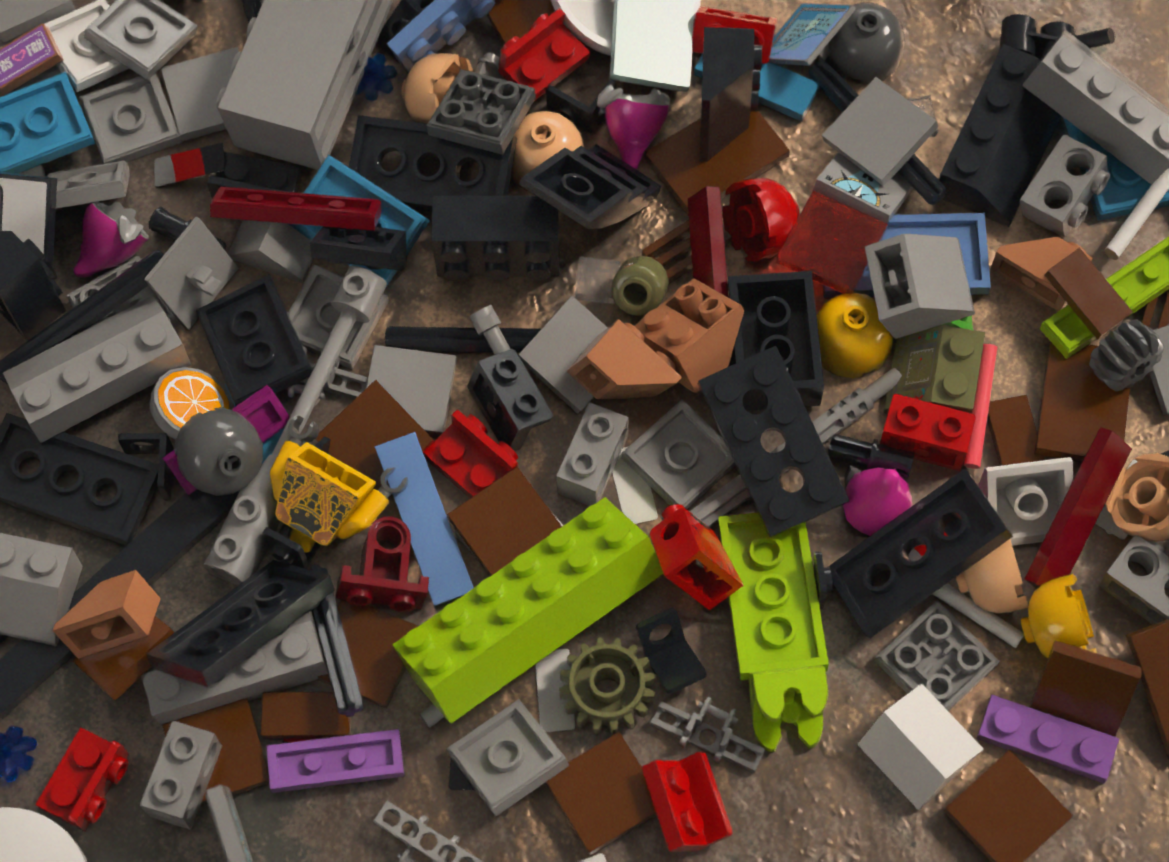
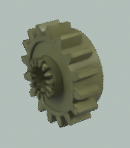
[559,637,655,736]

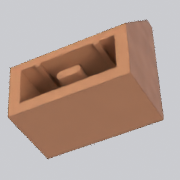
[635,279,744,393]
[566,319,682,400]

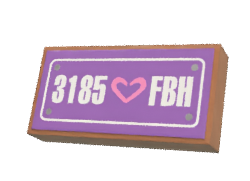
[0,23,64,97]

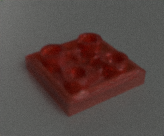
[776,190,888,295]

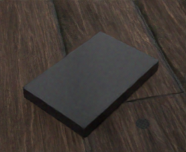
[196,274,313,406]

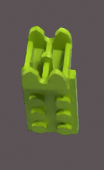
[718,513,829,753]

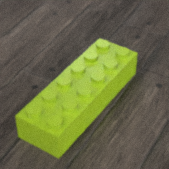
[392,497,664,724]

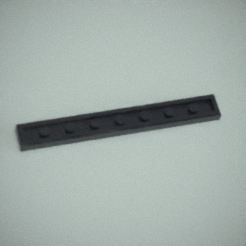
[0,489,239,719]

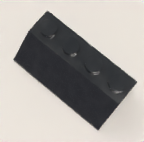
[939,44,1061,227]

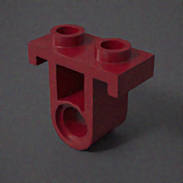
[335,516,429,612]

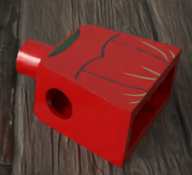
[650,504,744,610]

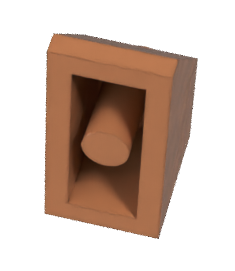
[990,237,1093,311]
[52,570,161,659]

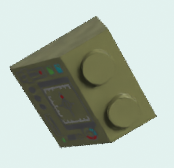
[884,325,985,414]

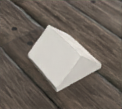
[978,457,1073,546]
[858,684,984,810]

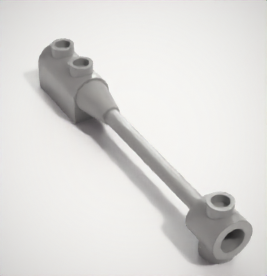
[204,266,387,585]

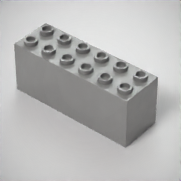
[217,0,393,170]

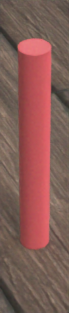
[963,344,998,469]

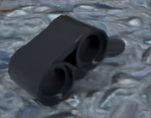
[999,14,1115,60]

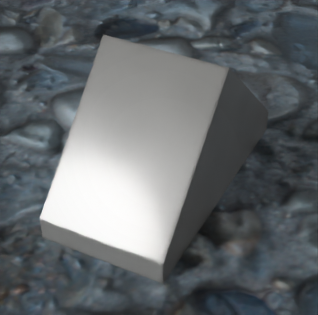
[228,220,314,283]

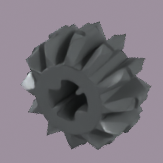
[1089,319,1164,391]

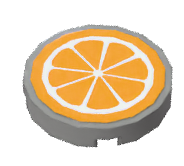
[149,367,233,440]

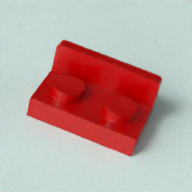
[692,6,778,64]
[498,8,590,101]
[880,394,976,471]
[423,410,519,498]
[35,727,129,832]
[641,752,733,852]

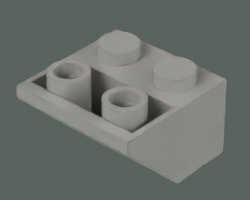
[865,233,975,339]

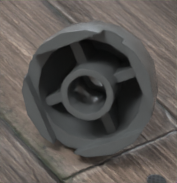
[827,2,905,84]
[174,407,263,496]

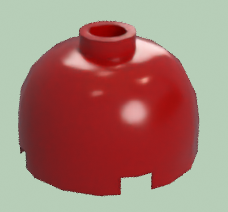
[722,178,799,262]

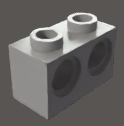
[1020,134,1110,238]
[556,402,629,506]
[1098,535,1169,625]
[140,720,222,830]

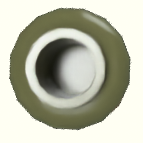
[611,255,669,316]

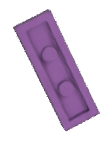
[976,694,1119,783]
[267,729,405,793]

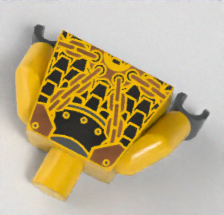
[270,416,408,552]

